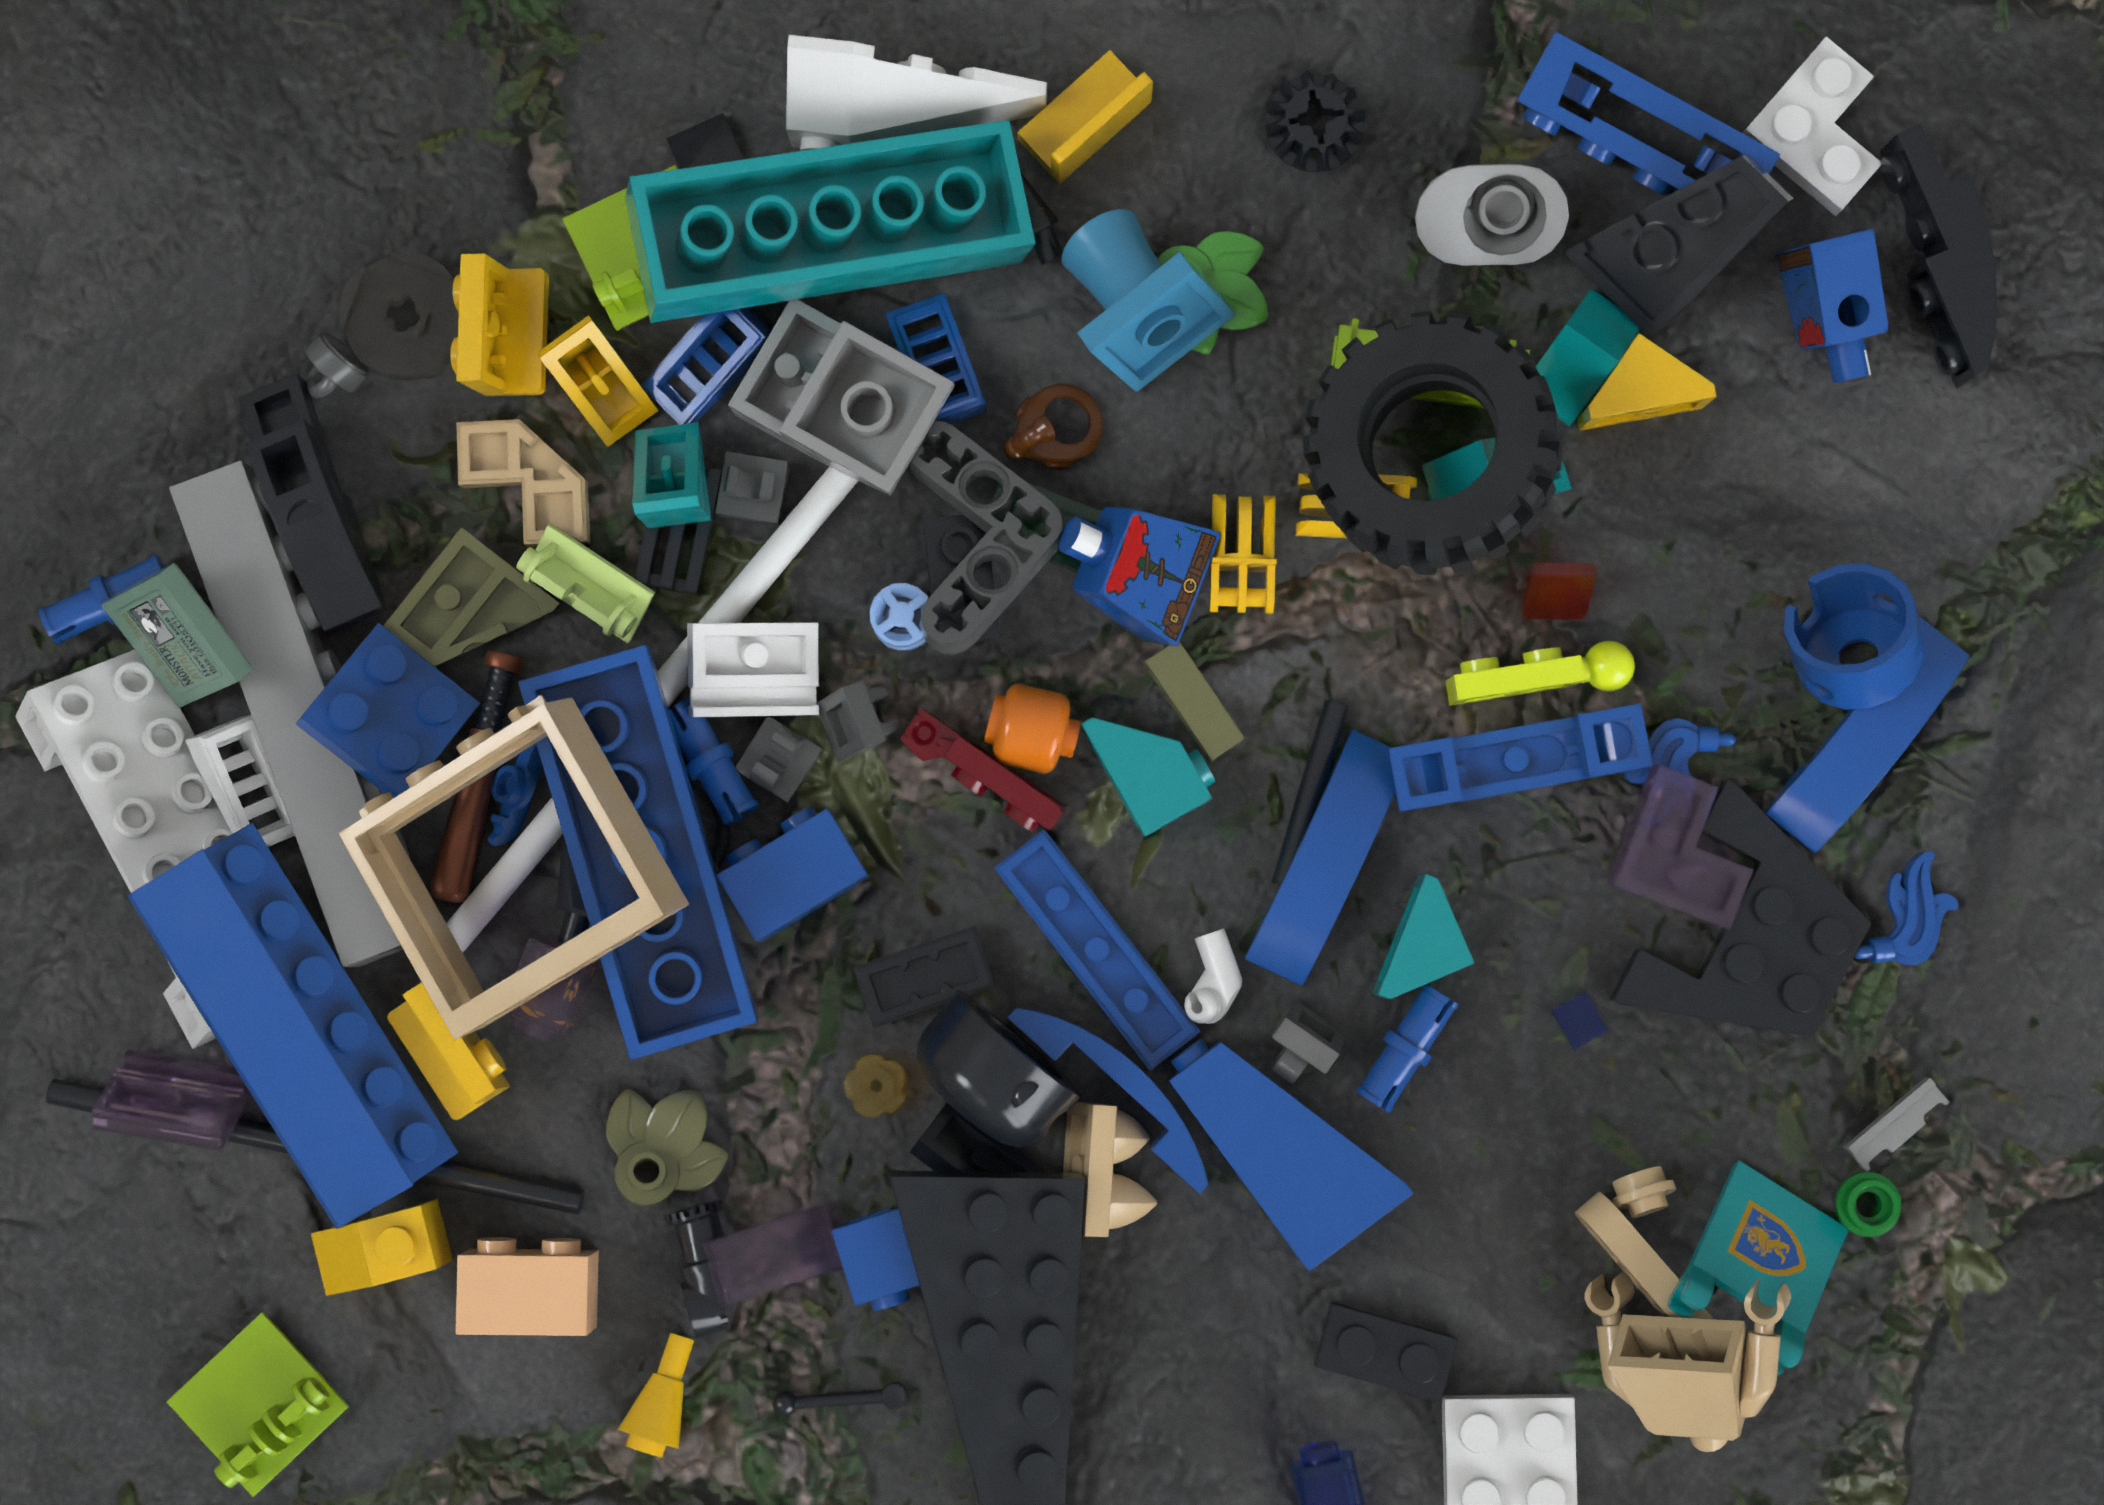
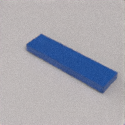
[994,829,1200,1071]

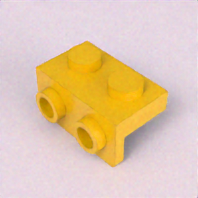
[450,253,549,396]
[387,982,510,1120]

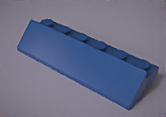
[127,822,459,1229]

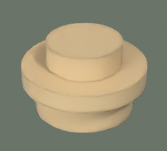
[1611,1166,1677,1218]

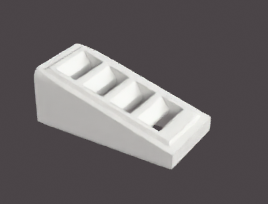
[185,715,295,847]

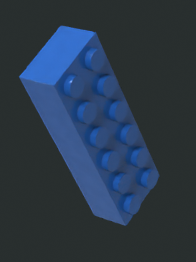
[518,645,759,1060]

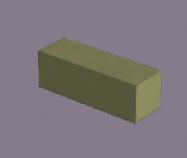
[1144,642,1245,763]

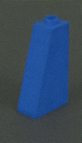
[1167,1039,1414,1272]

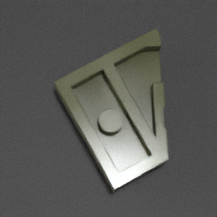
[383,527,560,667]

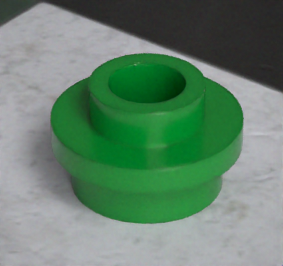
[1834,1172,1901,1237]

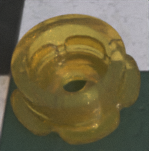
[844,1054,907,1118]

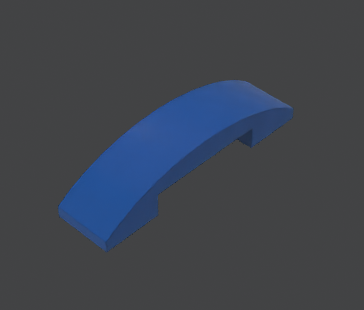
[1764,616,1970,854]
[1387,703,1653,812]
[1244,729,1395,986]
[1007,1007,1209,1194]

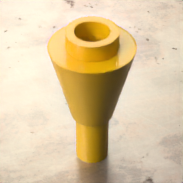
[617,1333,695,1458]

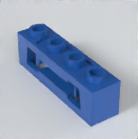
[1517,31,1781,196]

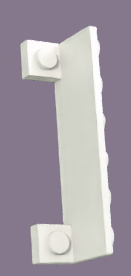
[15,650,232,1049]

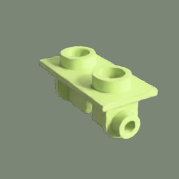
[516,523,656,643]

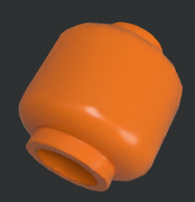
[983,683,1081,774]

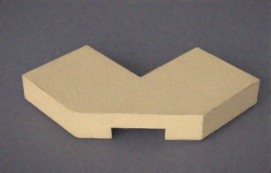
[456,419,590,547]

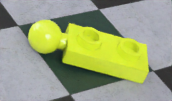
[1445,641,1635,706]

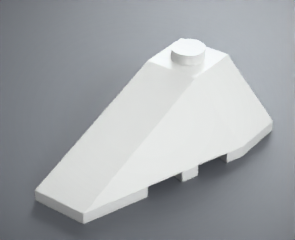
[786,35,1047,151]

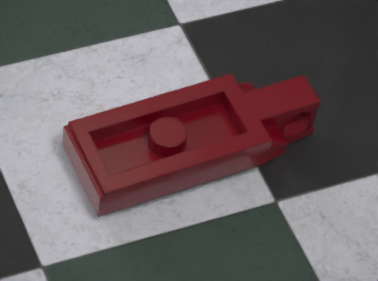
[900,708,1067,833]

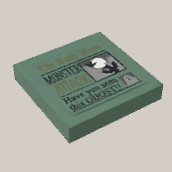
[101,563,253,708]

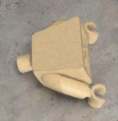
[1585,1272,1791,1452]

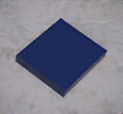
[1551,992,1607,1050]

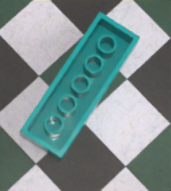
[625,120,1036,323]

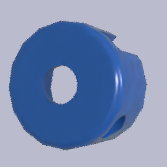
[1784,563,1923,710]

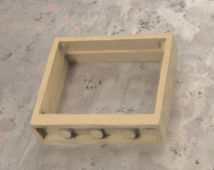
[338,695,690,1040]

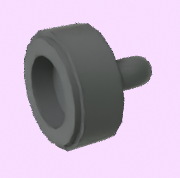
[305,333,369,399]

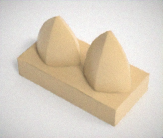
[1063,1101,1157,1237]

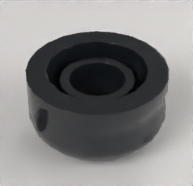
[917,990,1082,1148]

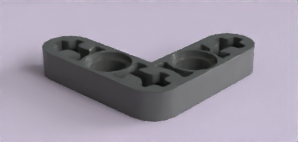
[909,421,1063,655]

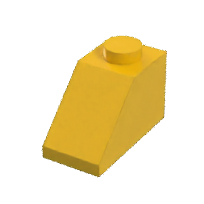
[311,1199,453,1296]

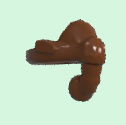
[1004,383,1103,471]

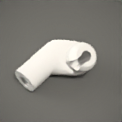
[1184,928,1242,1024]

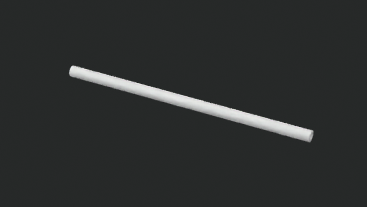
[446,466,858,952]

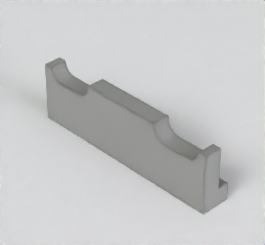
[1844,1077,1949,1172]

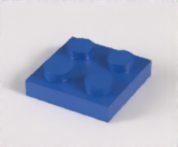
[295,623,480,798]

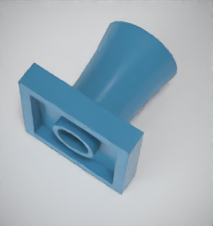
[1062,209,1236,392]

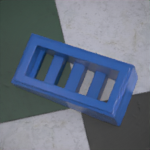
[885,293,987,425]
[641,307,772,425]

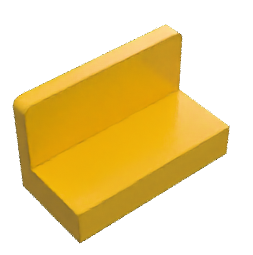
[1017,50,1153,185]

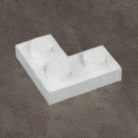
[1743,36,1881,216]

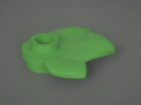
[1157,231,1268,355]

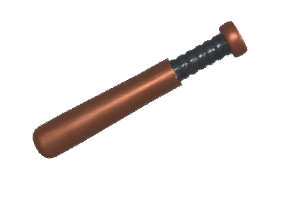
[431,651,524,903]

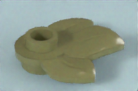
[606,1089,729,1207]

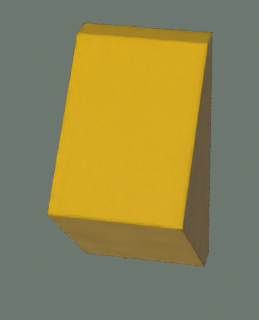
[537,315,659,447]
[1577,333,1717,431]

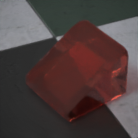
[1522,562,1597,620]

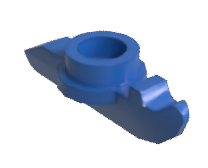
[488,744,543,846]

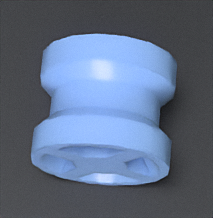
[870,583,928,651]

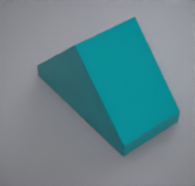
[1536,288,1640,427]
[632,422,711,528]
[1371,874,1474,999]

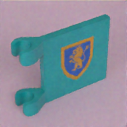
[1667,1160,1848,1376]

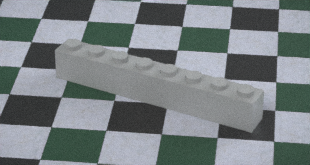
[169,460,410,967]

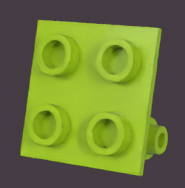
[562,165,677,331]
[167,1312,350,1497]

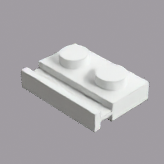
[687,622,819,717]

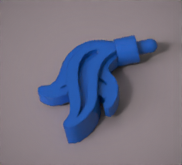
[1621,718,1736,828]
[1854,851,1959,965]

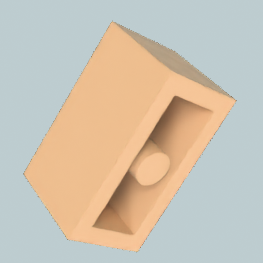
[456,1237,599,1336]

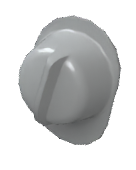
[1415,164,1569,266]

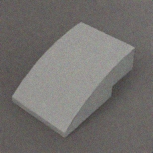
[728,299,955,495]

